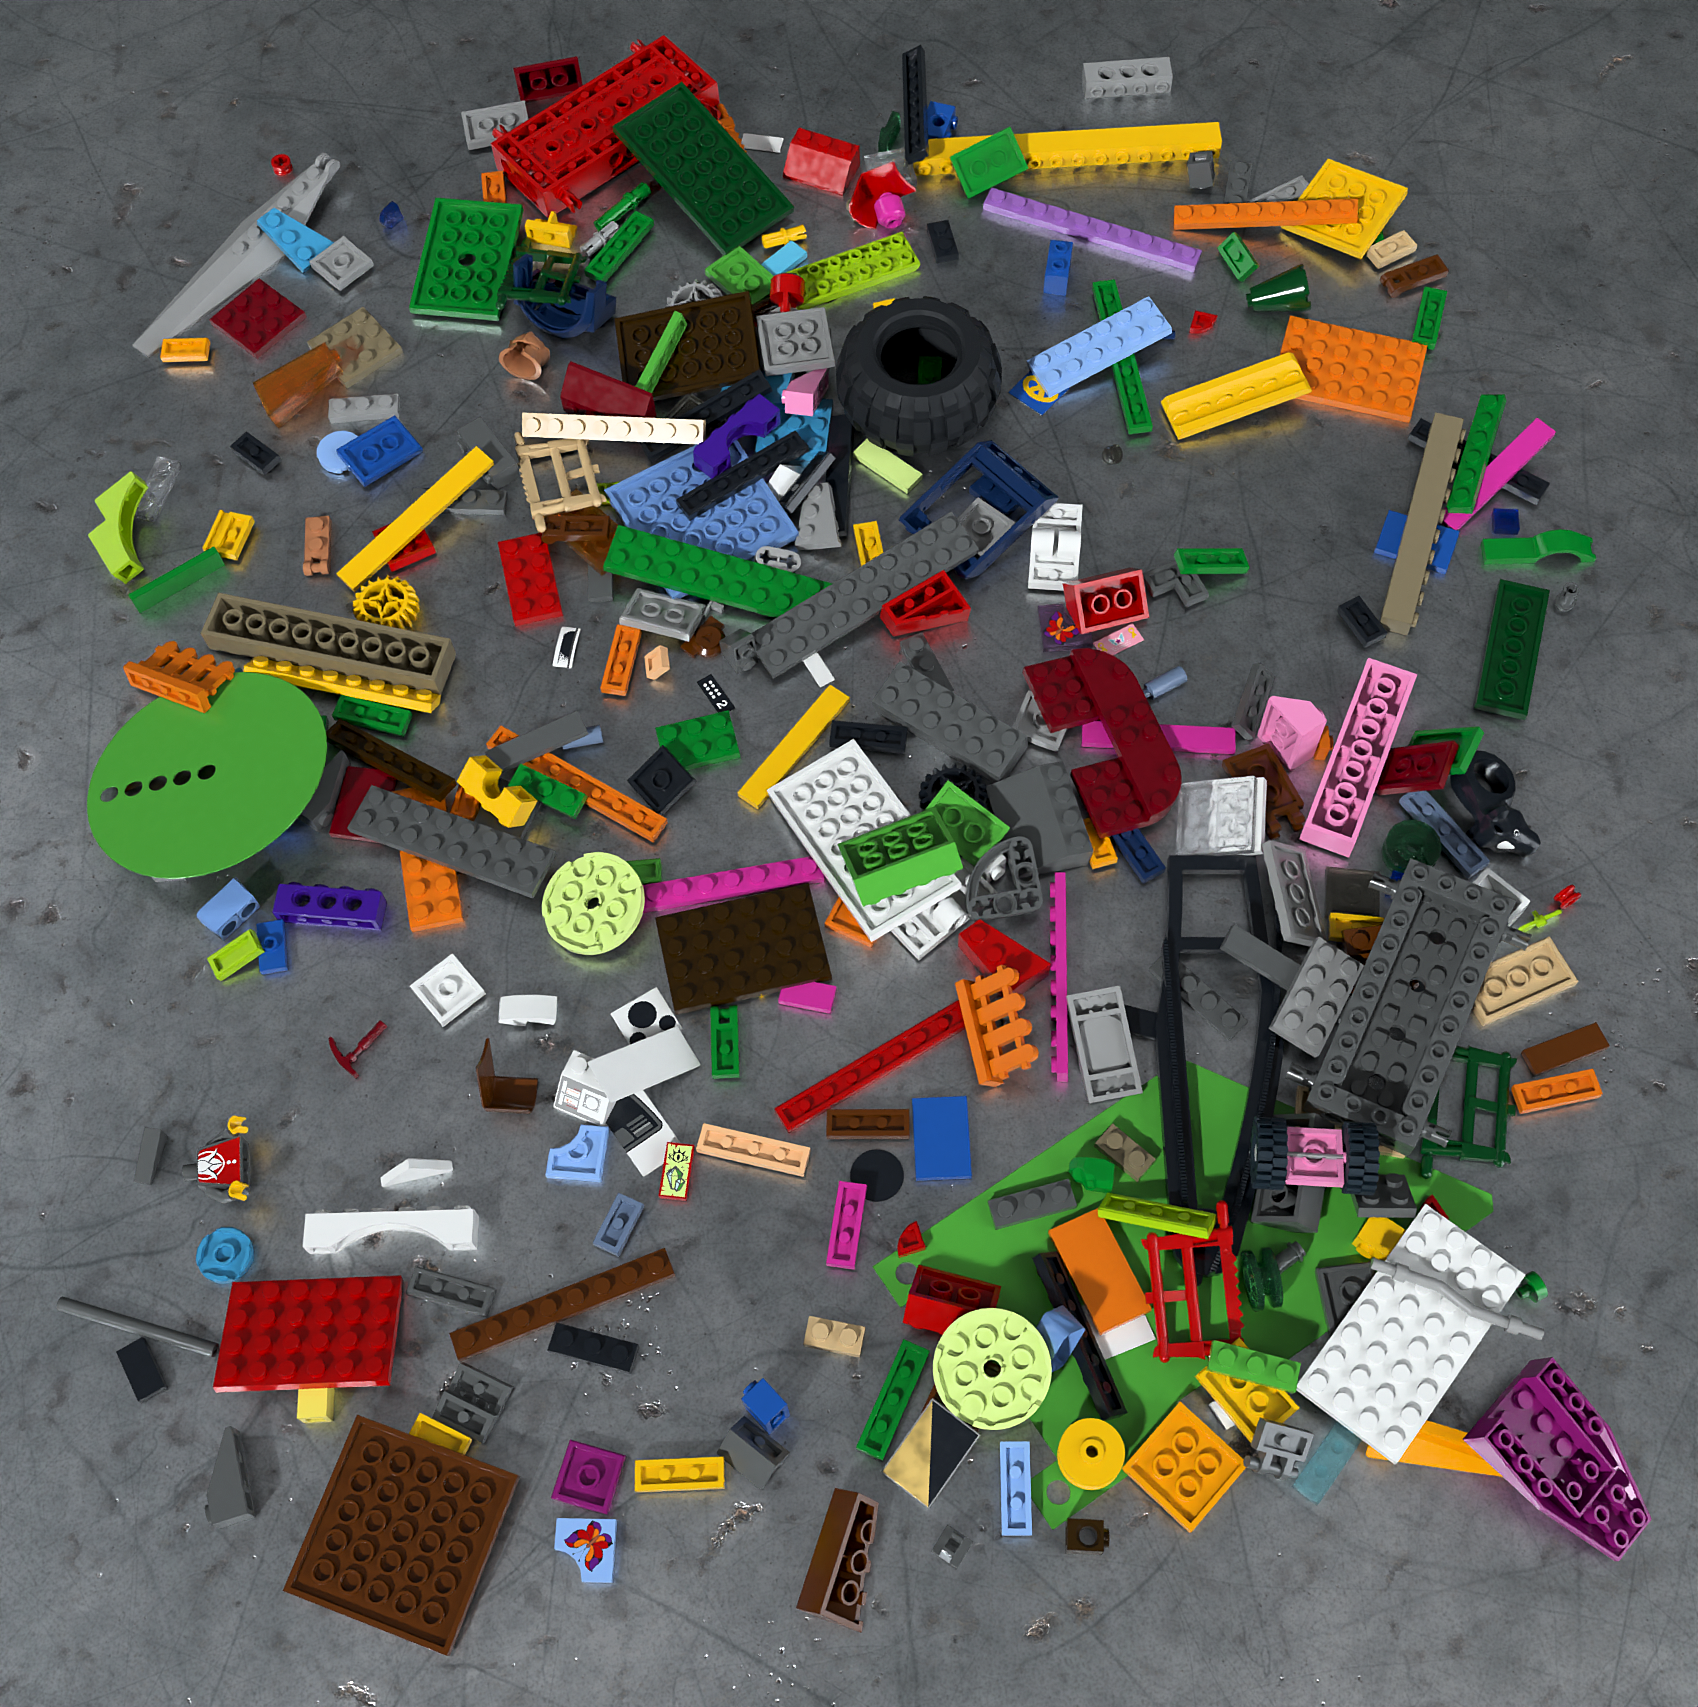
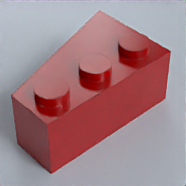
[880,570,971,637]
[958,919,1051,998]

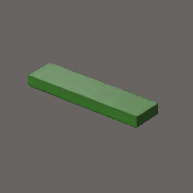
[635,311,687,393]

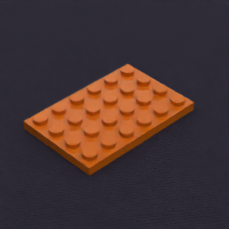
[1280,316,1427,423]

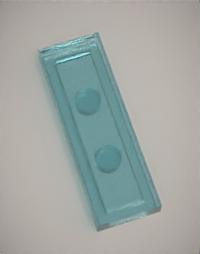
[1292,1421,1362,1506]

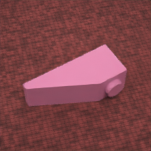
[782,368,829,416]

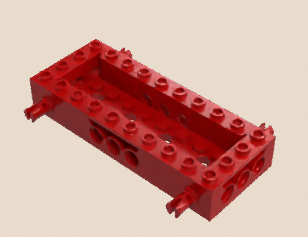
[491,35,721,218]

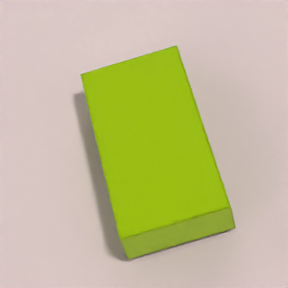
[207,929,265,981]

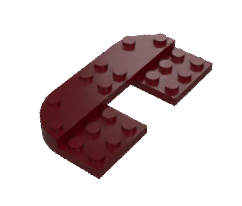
[1022,648,1182,839]

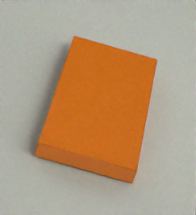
[1048,1208,1152,1335]

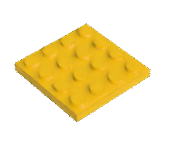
[1281,159,1408,259]

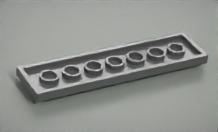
[347,785,556,899]

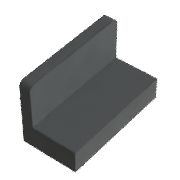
[717,1416,790,1489]

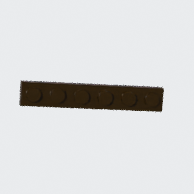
[326,719,457,802]

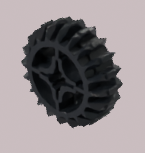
[918,762,988,810]

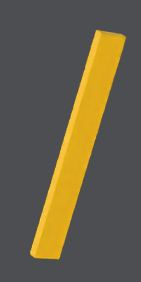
[336,446,494,592]

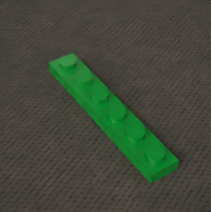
[1446,394,1506,514]

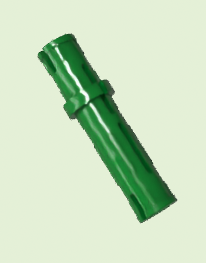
[593,182,651,231]

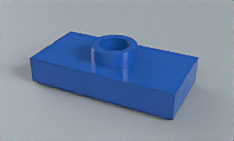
[256,919,288,975]

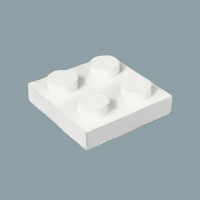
[410,953,486,1027]

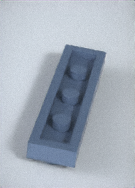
[1399,791,1490,879]

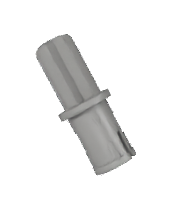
[580,221,620,258]

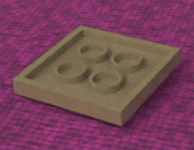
[307,307,403,389]

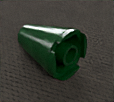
[1246,264,1311,311]

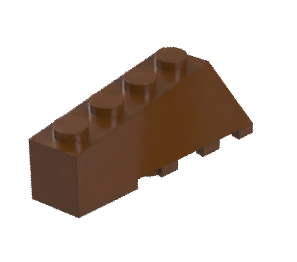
[796,1488,879,1633]

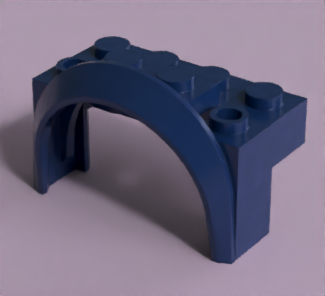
[513,254,616,338]

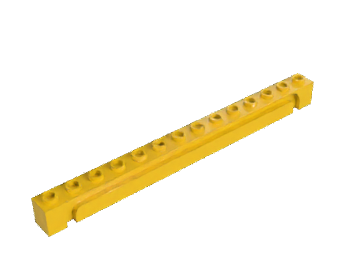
[912,122,1222,176]

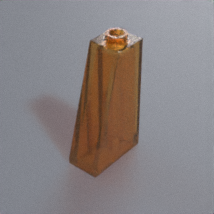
[253,342,343,428]

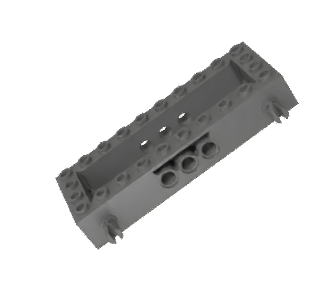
[1285,858,1532,1157]

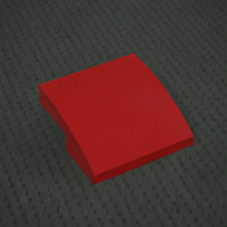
[372,523,436,572]

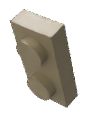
[1094,1123,1156,1182]

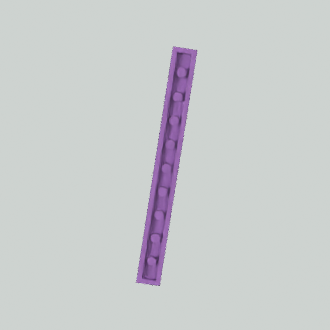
[983,188,1202,273]

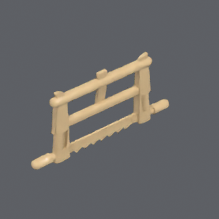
[514,432,607,533]

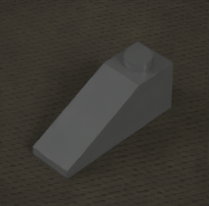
[298,750,351,832]
[205,1426,256,1529]

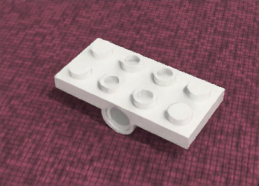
[1028,503,1082,591]
[891,858,998,960]

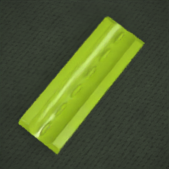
[785,232,920,310]

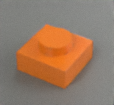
[1314,726,1334,760]

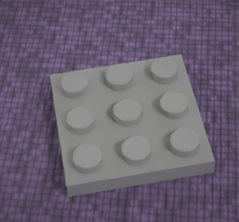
[756,307,835,376]

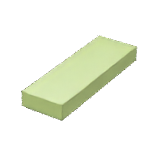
[853,439,923,494]

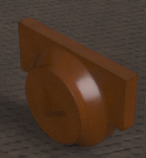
[680,616,726,658]

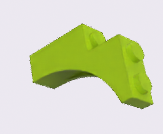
[88,471,149,584]

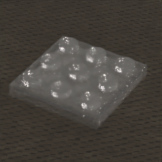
[1175,776,1258,856]

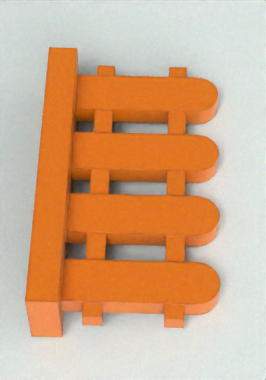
[123,641,235,713]
[955,965,1039,1087]

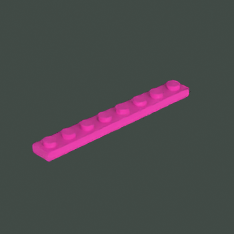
[643,856,825,914]
[1050,872,1068,1082]

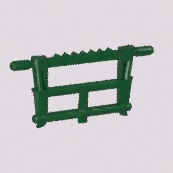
[495,237,587,310]
[1419,1045,1517,1179]

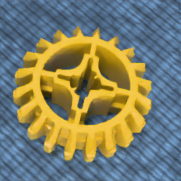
[353,575,420,629]

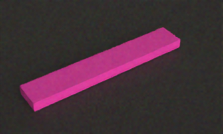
[1442,418,1556,530]
[1081,721,1236,754]

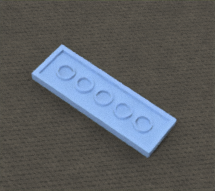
[1027,296,1172,398]

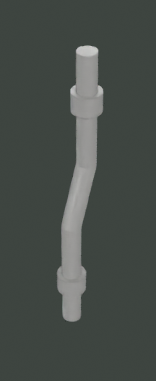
[1370,1257,1544,1340]

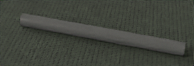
[56,1296,219,1357]

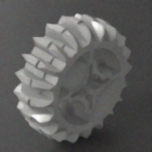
[665,279,722,308]

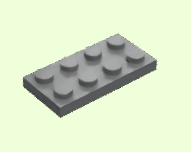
[1262,840,1327,947]
[1269,937,1364,1058]

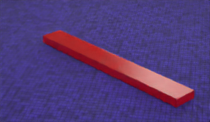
[774,1000,966,1133]

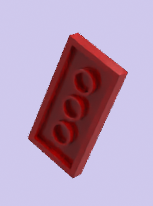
[498,533,563,627]

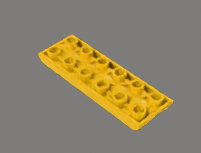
[1161,352,1312,440]

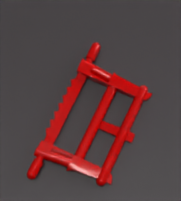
[1141,1200,1245,1363]

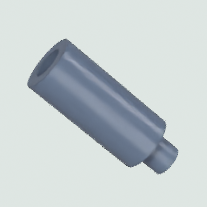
[1142,666,1187,700]
[562,725,603,750]

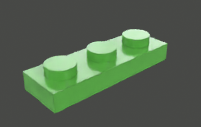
[1206,1340,1301,1394]

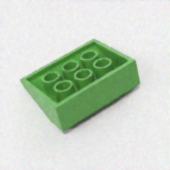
[837,807,963,907]

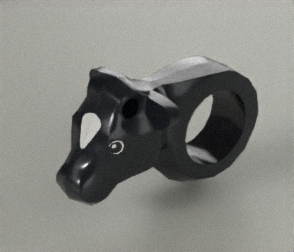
[1450,750,1541,858]

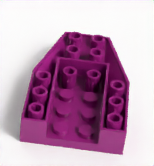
[1463,1357,1652,1561]

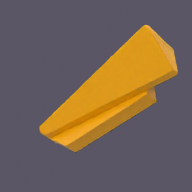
[1366,1420,1503,1477]

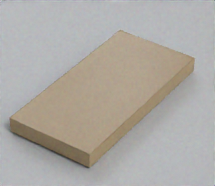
[1472,936,1579,1027]

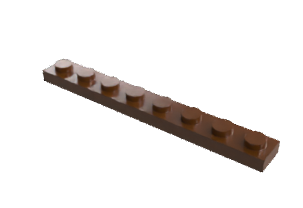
[449,1248,675,1362]

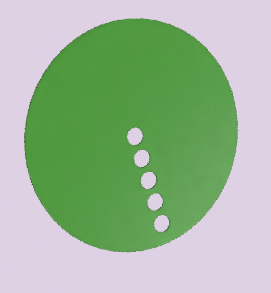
[87,672,327,879]

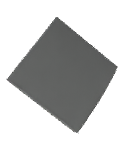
[432,1362,514,1443]

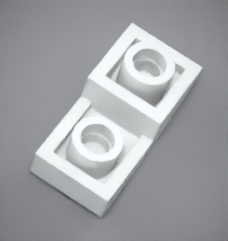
[498,995,557,1026]

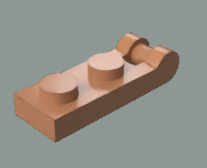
[303,516,332,576]

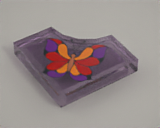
[1037,604,1093,652]

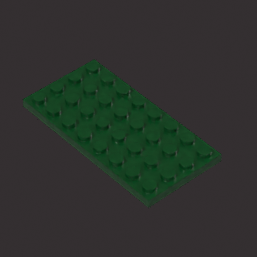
[613,82,794,256]

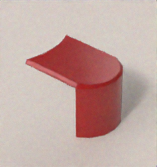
[849,162,916,229]

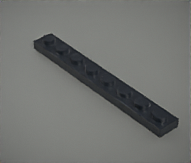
[902,45,929,165]

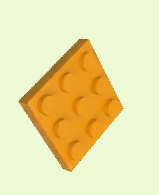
[1122,1401,1246,1533]

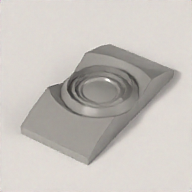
[1066,985,1143,1104]

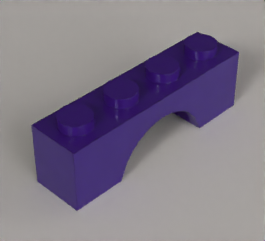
[693,394,781,479]

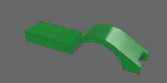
[1481,529,1596,565]

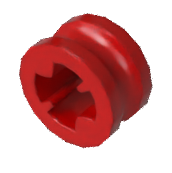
[271,154,293,176]
[1553,884,1582,909]

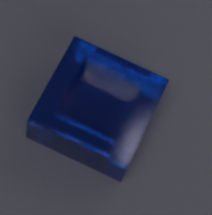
[1491,508,1520,535]

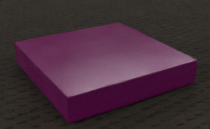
[551,1440,627,1516]

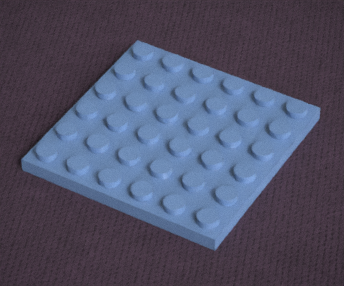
[604,440,799,599]

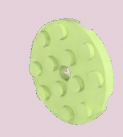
[542,852,645,955]
[933,1308,1052,1430]

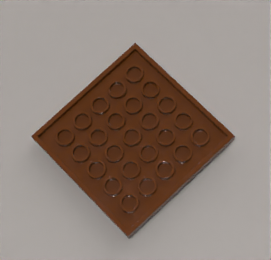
[283,1415,520,1656]

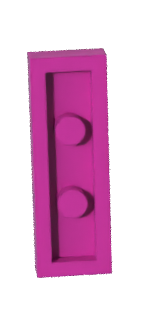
[826,1181,867,1270]

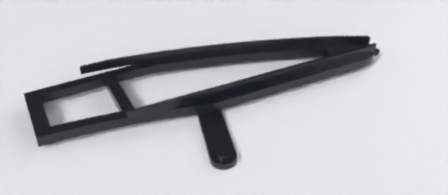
[1067,855,1284,1287]

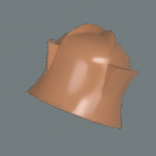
[499,332,550,380]

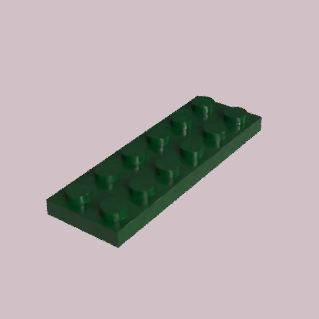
[1474,579,1550,720]

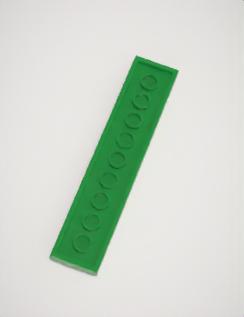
[603,525,833,618]

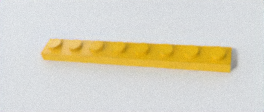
[244,656,441,713]

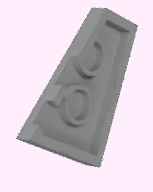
[795,482,842,551]

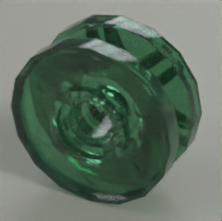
[1381,820,1442,877]
[1240,1246,1283,1312]

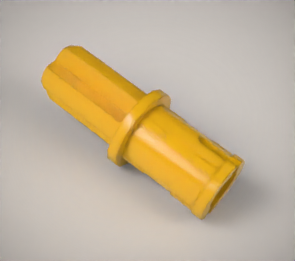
[762,224,807,248]

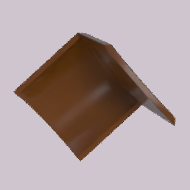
[475,1038,538,1114]

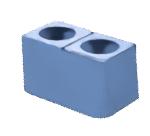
[196,877,260,941]
[1036,1305,1085,1372]

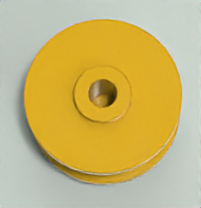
[1057,1418,1125,1490]

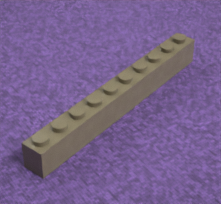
[1379,412,1466,636]

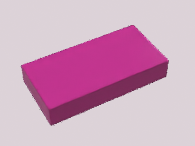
[778,982,837,1014]

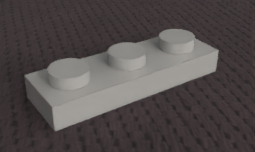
[328,393,400,423]

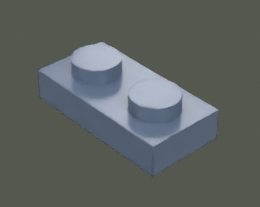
[593,1193,644,1257]

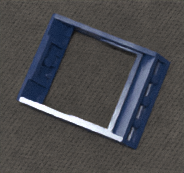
[899,440,1059,579]

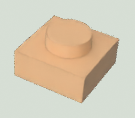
[644,645,670,680]

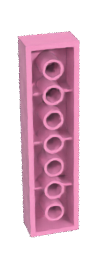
[1299,658,1417,857]

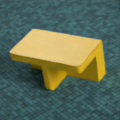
[525,211,578,249]

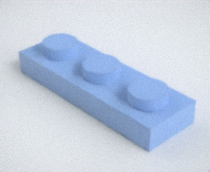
[1000,1441,1032,1536]

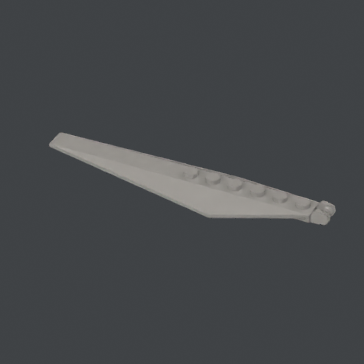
[132,152,340,358]

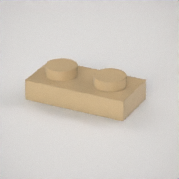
[1365,230,1417,269]
[803,1316,866,1358]

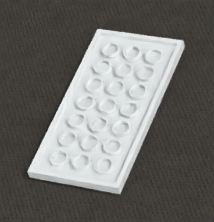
[767,739,962,942]
[1296,1204,1525,1465]

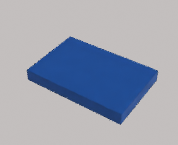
[336,415,423,487]
[1374,510,1460,574]
[912,1096,972,1181]

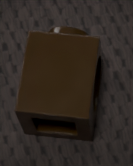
[1065,1518,1109,1555]

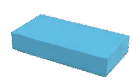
[761,240,807,276]

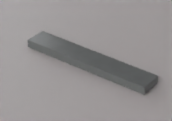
[1220,924,1351,1023]

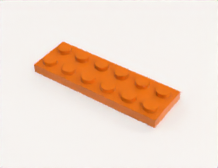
[392,787,464,932]

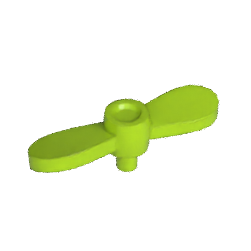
[1518,909,1563,932]

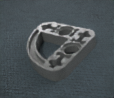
[965,836,1043,922]

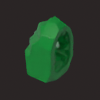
[1068,1157,1115,1193]

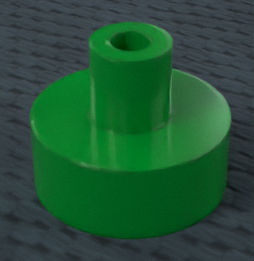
[1516,1271,1548,1303]

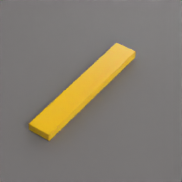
[737,685,850,810]

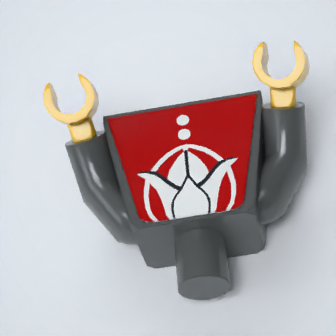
[182,1115,250,1204]

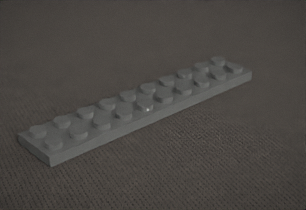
[752,511,979,679]

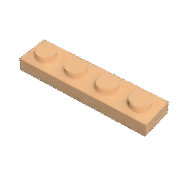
[696,1123,811,1177]

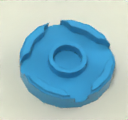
[196,1227,254,1284]

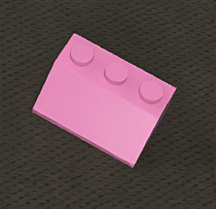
[1257,696,1327,773]

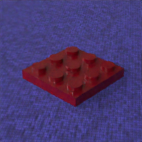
[209,278,307,359]

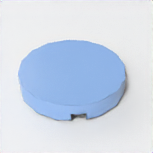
[317,431,358,474]

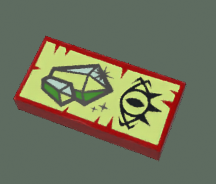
[659,1142,695,1201]

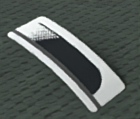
[553,627,581,668]

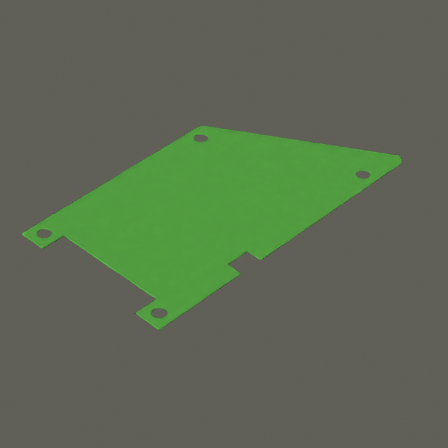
[873,1061,1493,1530]

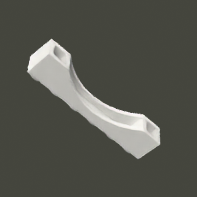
[303,1205,479,1254]

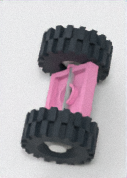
[1250,1117,1380,1195]

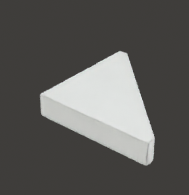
[380,1158,453,1187]

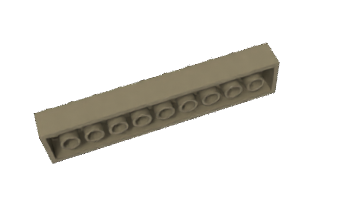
[200,593,456,695]

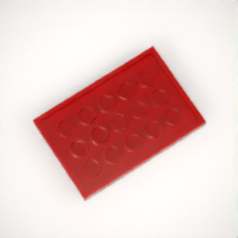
[213,1275,403,1393]

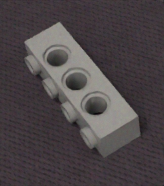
[1082,57,1173,99]

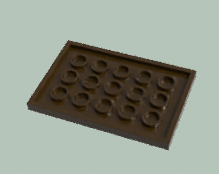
[614,291,761,401]
[655,883,832,1015]

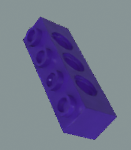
[272,882,387,931]

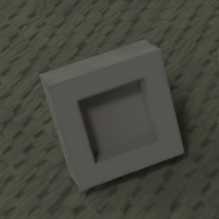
[931,1524,973,1569]

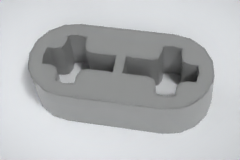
[754,546,801,573]

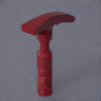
[329,1020,387,1079]

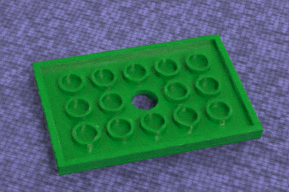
[409,198,524,321]

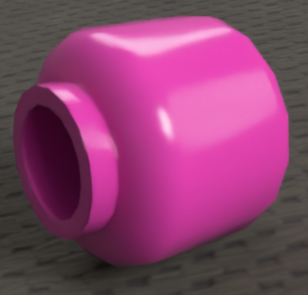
[874,192,905,229]

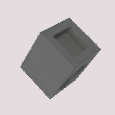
[1187,151,1215,189]

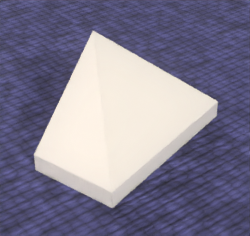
[767,464,803,502]

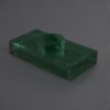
[878,111,901,160]

